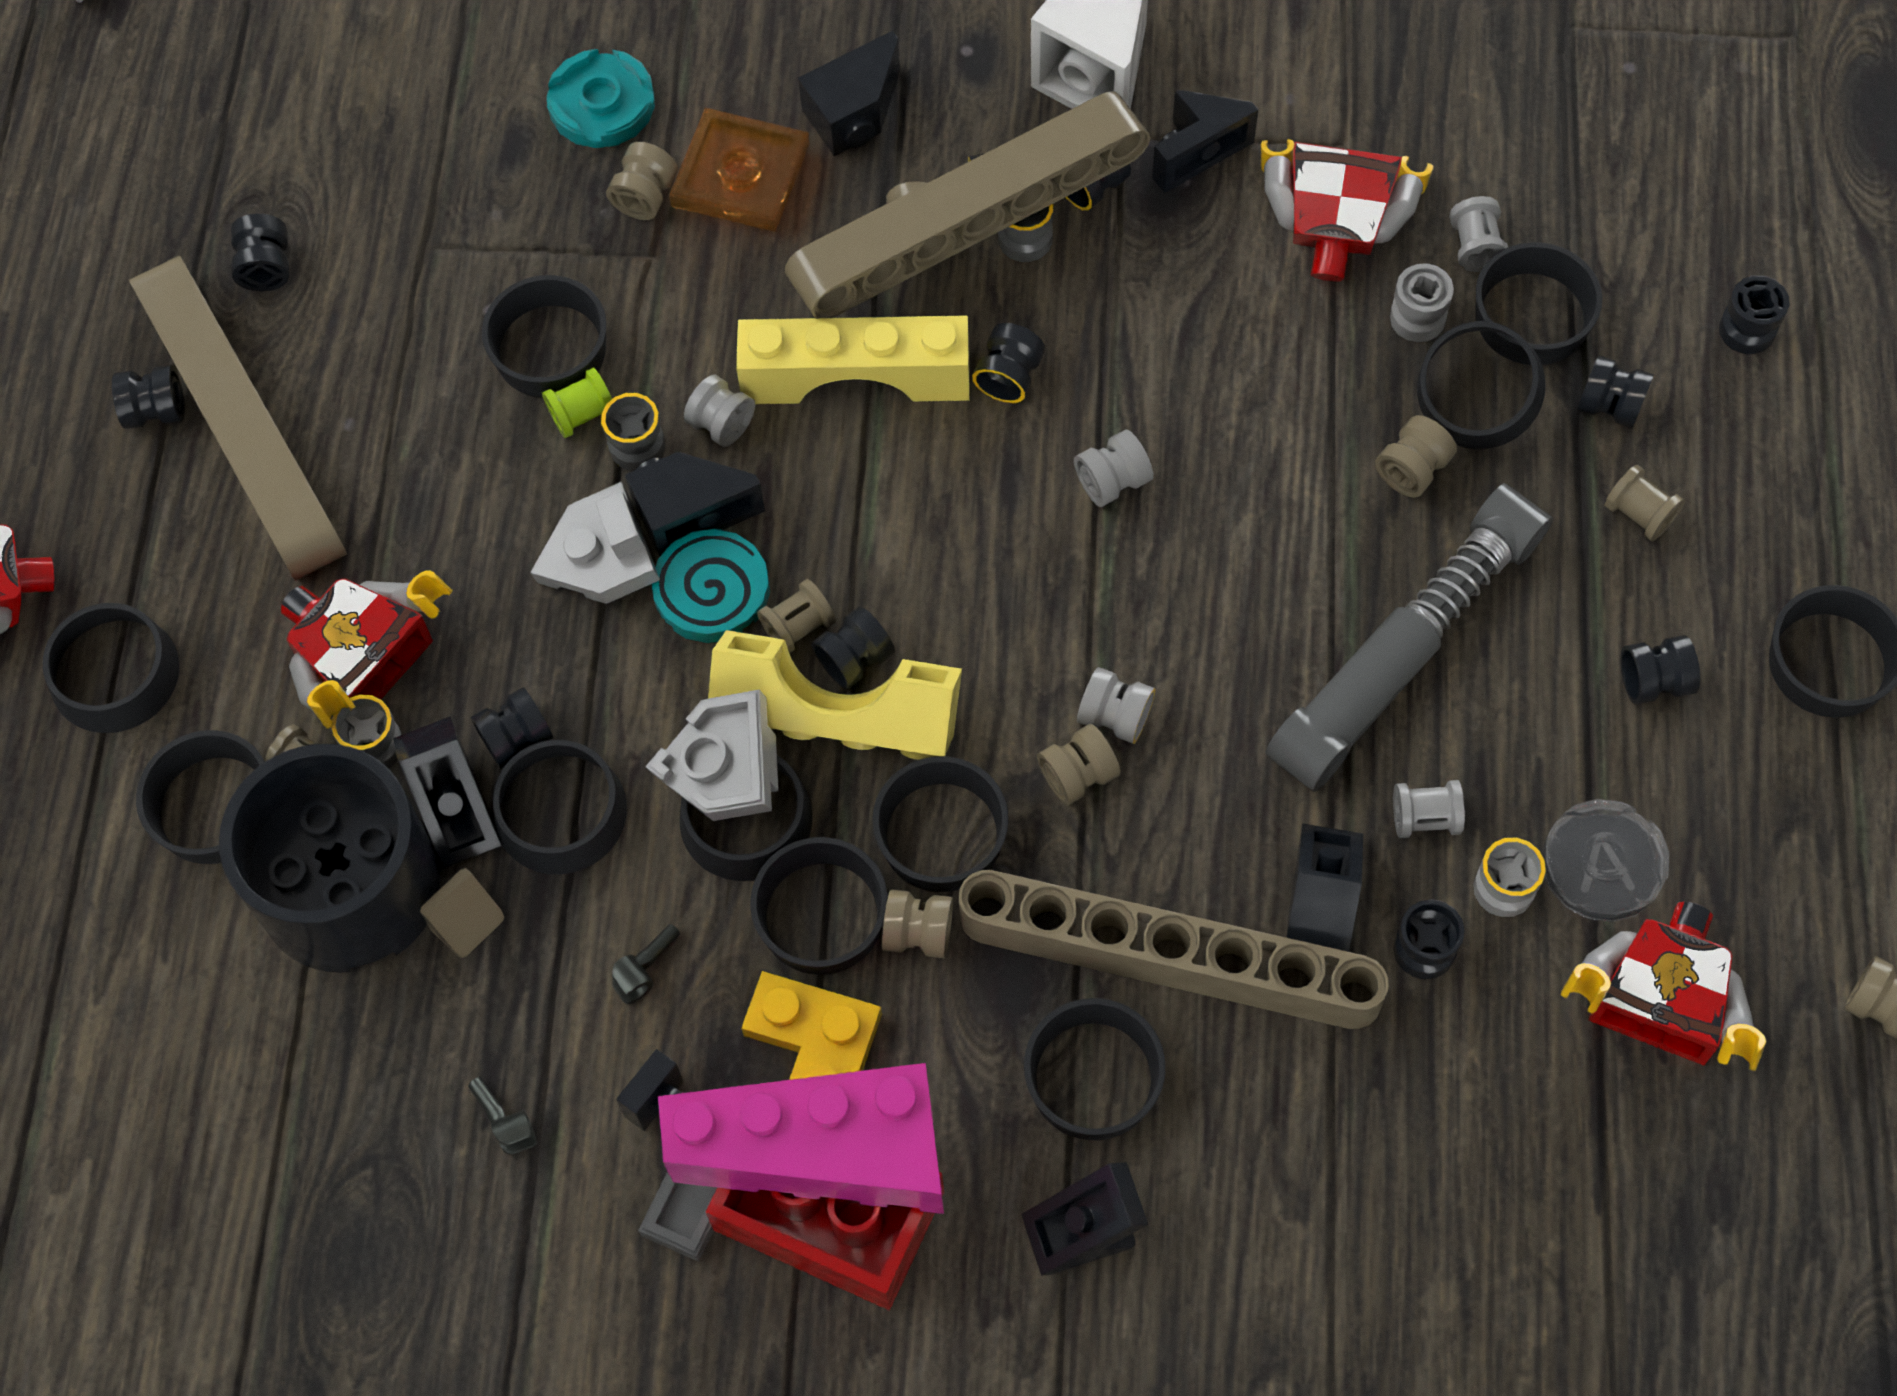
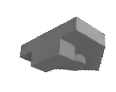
[530,482,660,604]
[645,689,778,821]

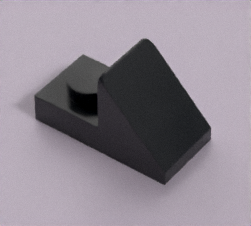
[1152,90,1258,193]
[1021,1162,1148,1276]

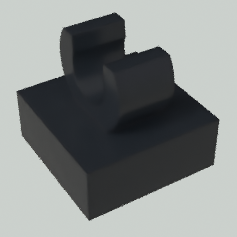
[616,1049,684,1131]

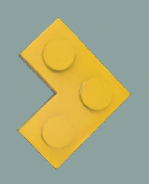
[741,971,882,1080]

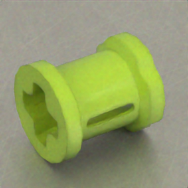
[542,368,612,439]

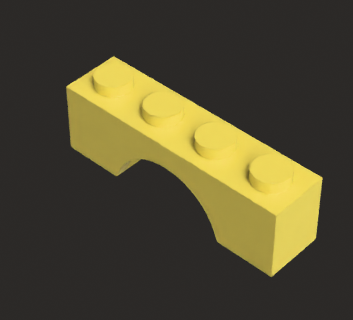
[736,316,970,404]
[708,630,962,760]

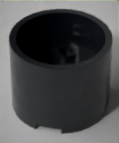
[219,744,441,973]

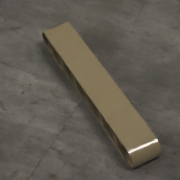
[784,91,1150,319]
[129,255,347,581]
[959,870,1389,1029]

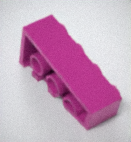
[658,1063,944,1214]

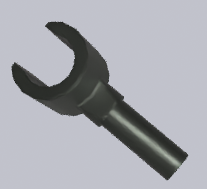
[612,924,680,1004]
[468,1077,537,1155]

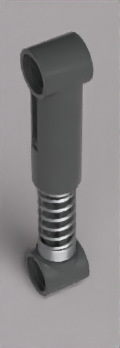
[1265,483,1554,792]

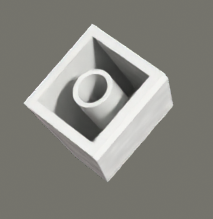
[1031,0,1148,109]

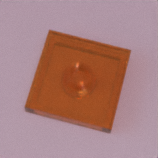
[669,108,810,232]

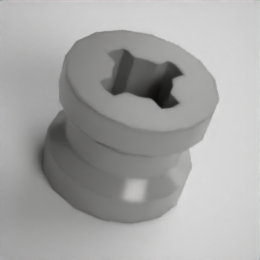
[684,374,756,447]

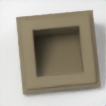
[420,868,505,958]

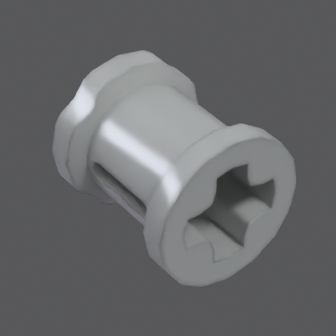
[1449,196,1508,272]
[1393,780,1465,838]

